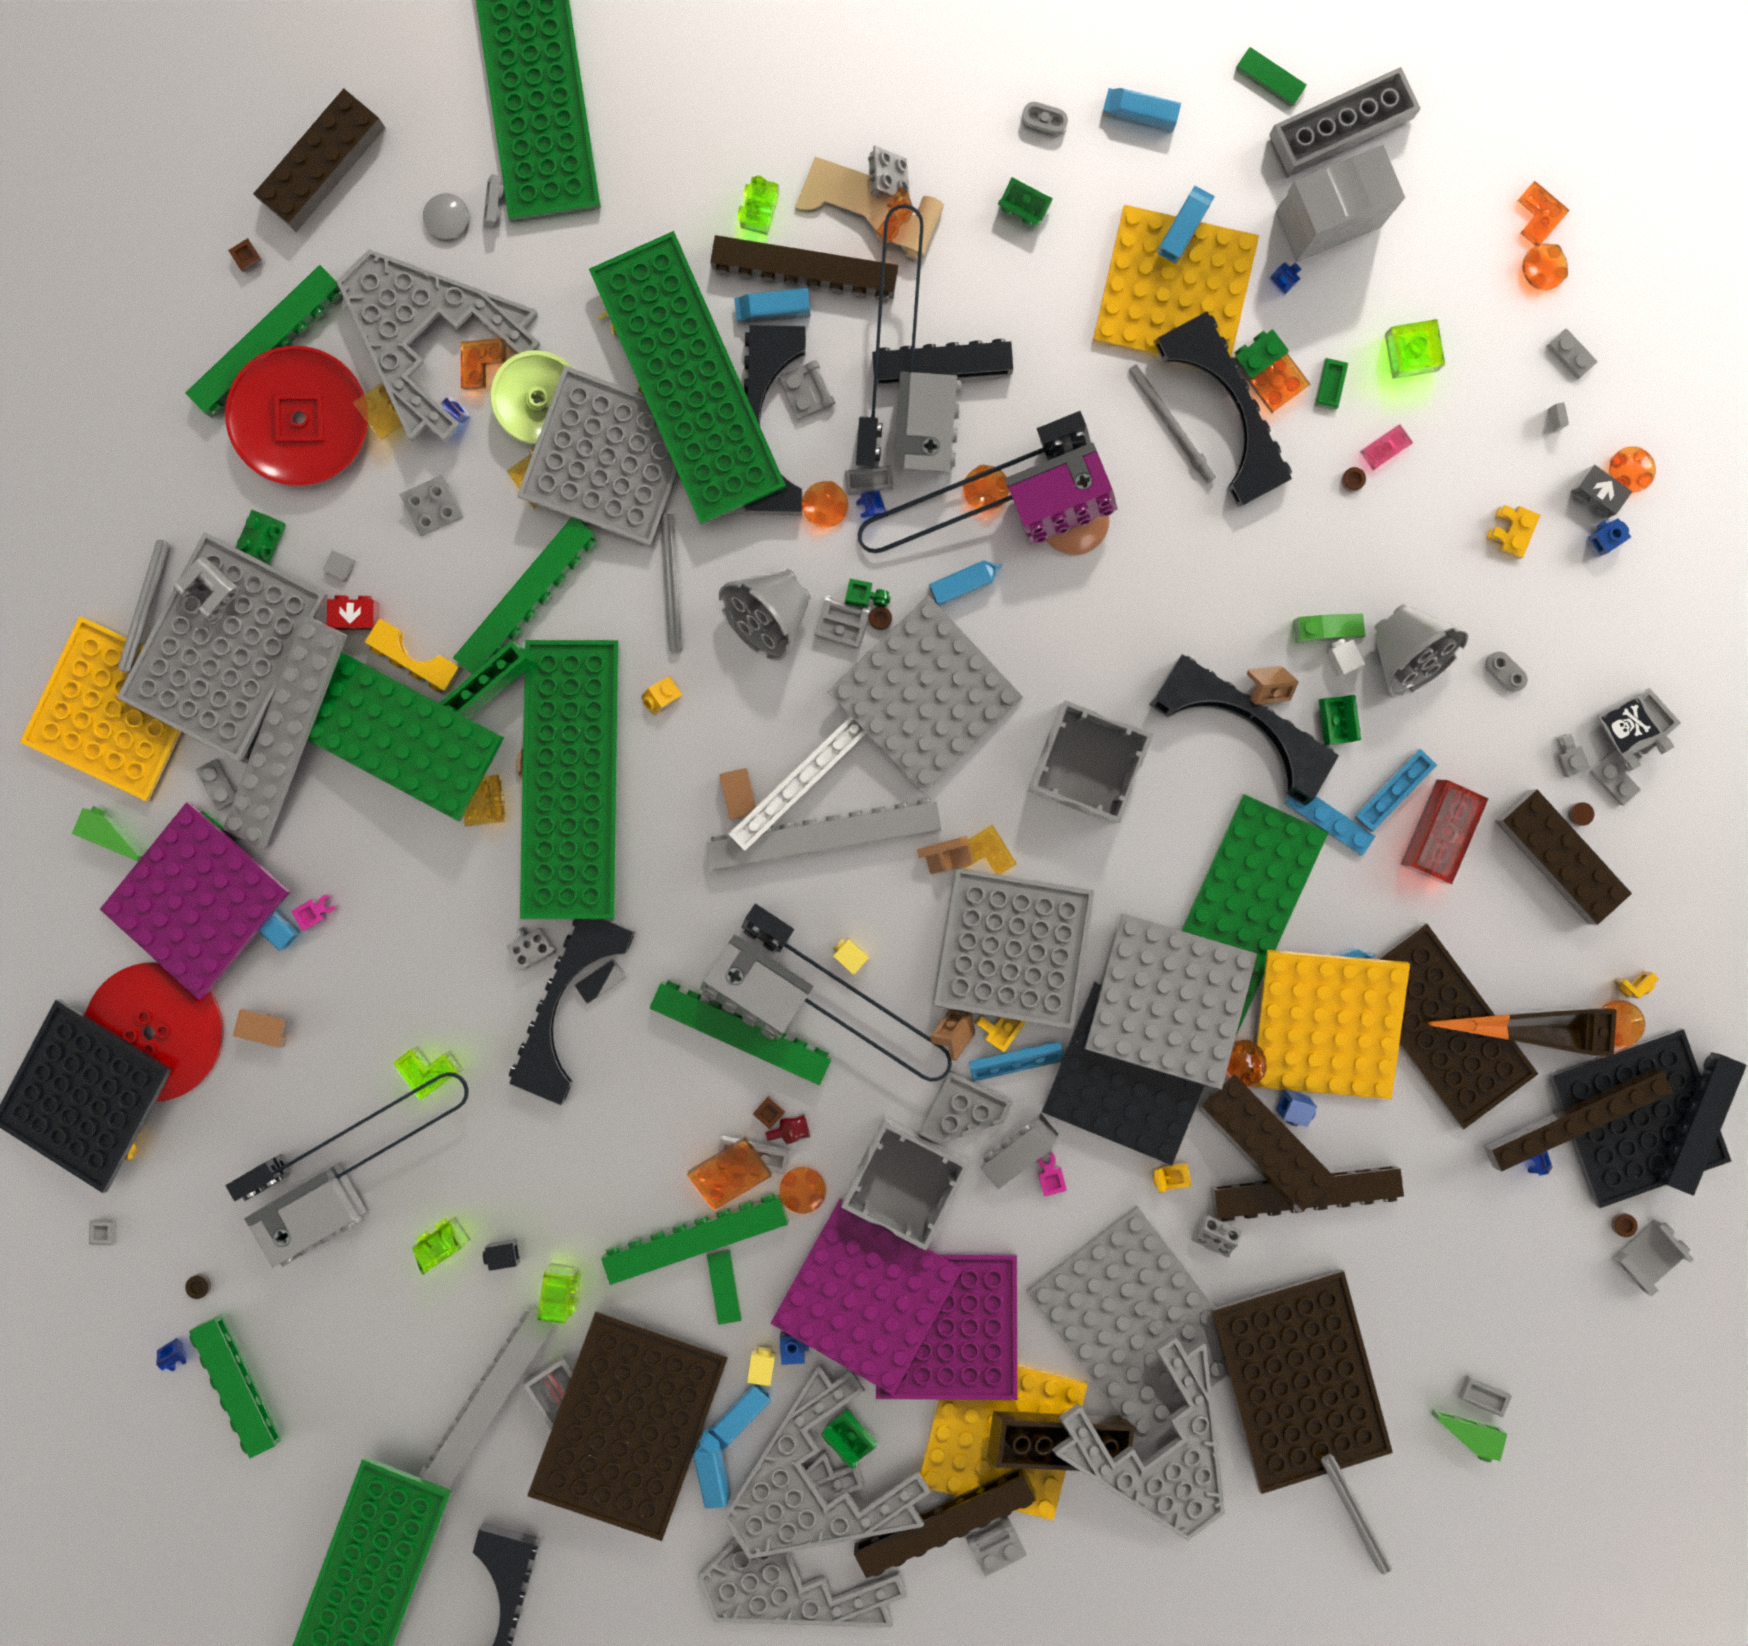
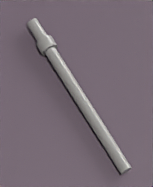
[1129,364,1216,482]

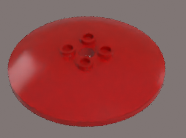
[225,346,369,487]
[85,962,224,1102]

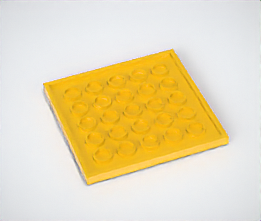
[1093,205,1259,358]
[20,616,182,801]
[1251,950,1410,1099]
[920,1364,1088,1521]

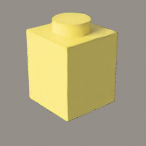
[833,938,869,975]
[747,1347,776,1386]

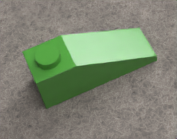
[1293,613,1365,643]
[72,806,144,861]
[1432,1410,1507,1462]

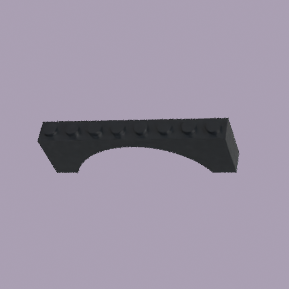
[1153,312,1292,507]
[741,325,806,516]
[1149,654,1339,806]
[508,919,636,1105]
[472,1522,539,1646]

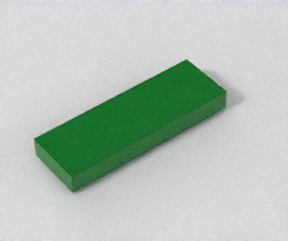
[1236,47,1307,106]
[707,1250,742,1325]

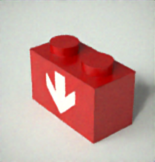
[326,595,379,630]

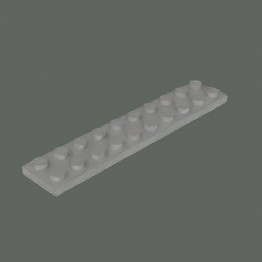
[223,616,348,849]

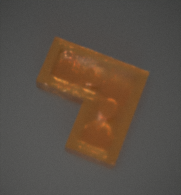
[1517,181,1570,248]
[875,187,913,245]
[461,338,506,390]

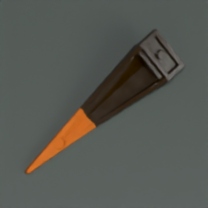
[1428,1007,1617,1056]

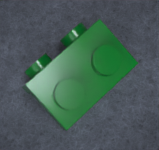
[998,176,1054,227]
[1234,329,1289,381]
[235,509,285,565]
[1318,695,1361,745]
[821,1409,878,1469]

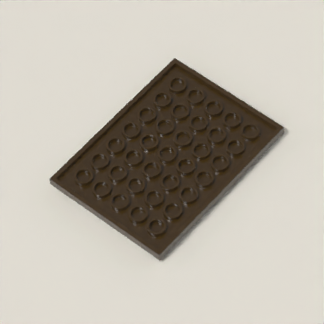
[1210,1270,1393,1494]
[527,1311,728,1541]

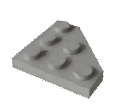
[919,1071,1013,1145]

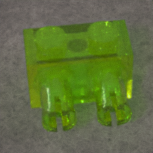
[737,175,780,235]

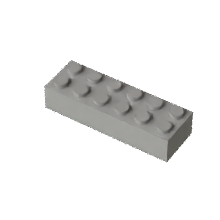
[1269,67,1421,176]

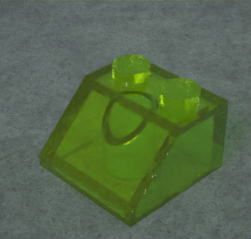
[412,1217,471,1275]

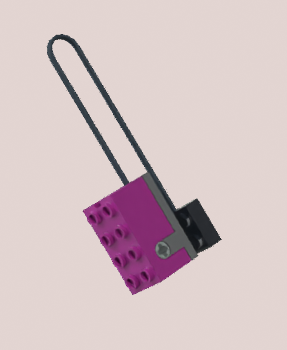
[858,411,1118,554]

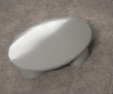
[423,193,469,239]

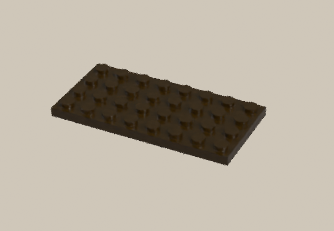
[1377,923,1539,1129]

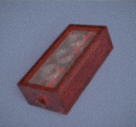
[1400,779,1489,884]

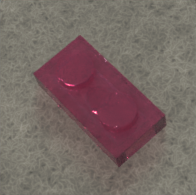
[1360,424,1413,470]

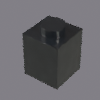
[483,1239,520,1271]

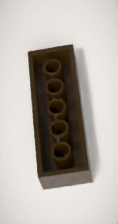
[253,88,386,232]
[1495,789,1632,925]
[1198,1075,1336,1213]
[987,1411,1135,1471]

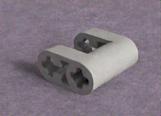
[174,557,239,621]

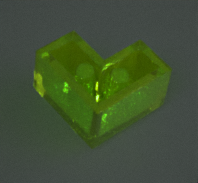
[393,1046,464,1100]

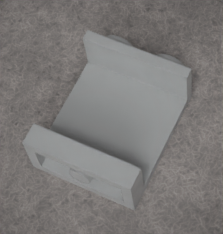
[1613,1220,1694,1296]

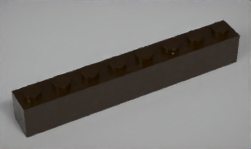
[710,235,898,300]
[1484,1068,1673,1172]
[1211,1165,1404,1221]
[854,1468,1036,1579]

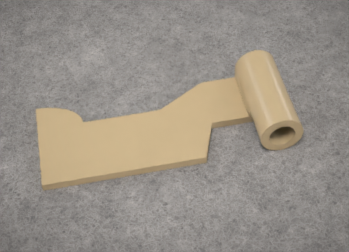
[795,156,944,260]

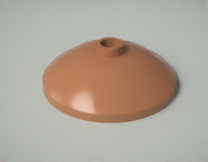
[1046,516,1109,555]

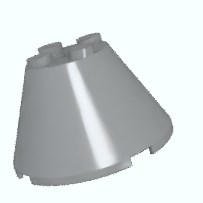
[719,569,811,661]
[1374,604,1468,696]

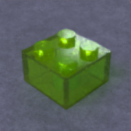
[1385,319,1446,379]
[537,1263,582,1324]

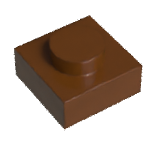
[228,238,262,272]
[753,1096,786,1129]

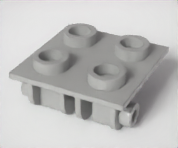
[868,145,910,203]
[399,475,463,536]

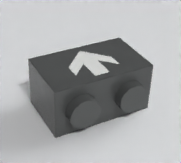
[1571,465,1633,518]

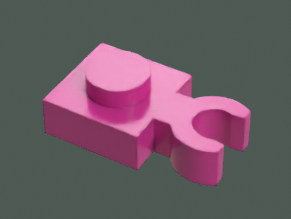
[291,895,337,931]
[1037,1152,1067,1197]

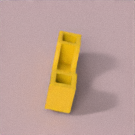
[365,618,463,693]

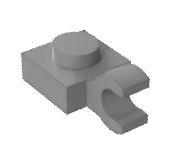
[1557,734,1590,777]

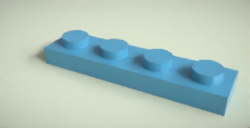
[1354,749,1437,832]
[1284,796,1376,856]
[969,1042,1063,1082]

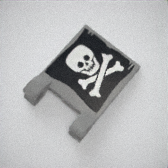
[1597,694,1674,772]

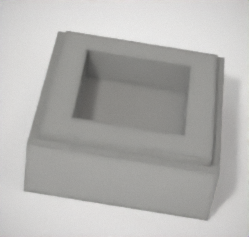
[1548,402,1569,431]
[322,550,355,581]
[89,1220,116,1245]

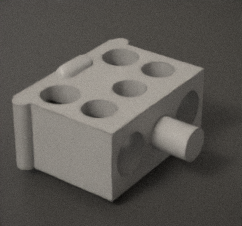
[507,927,557,971]
[1191,1215,1242,1257]

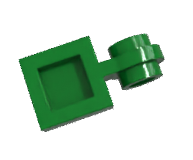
[845,579,891,607]

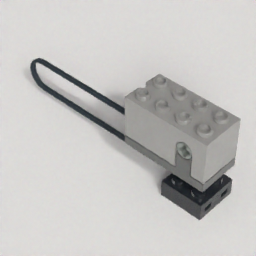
[856,204,961,472]
[700,903,952,1082]
[225,1072,469,1268]

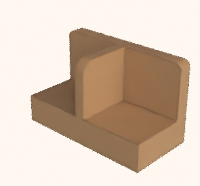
[1247,666,1299,705]
[719,768,756,820]
[917,836,974,874]
[233,1009,287,1047]
[930,1009,975,1061]

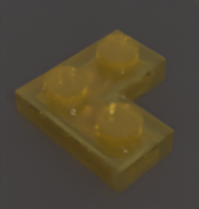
[963,825,1017,875]

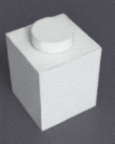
[1327,638,1365,676]

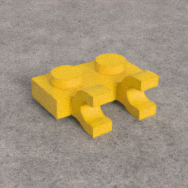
[1487,505,1541,559]
[974,1016,1026,1053]

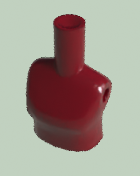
[765,1114,810,1144]

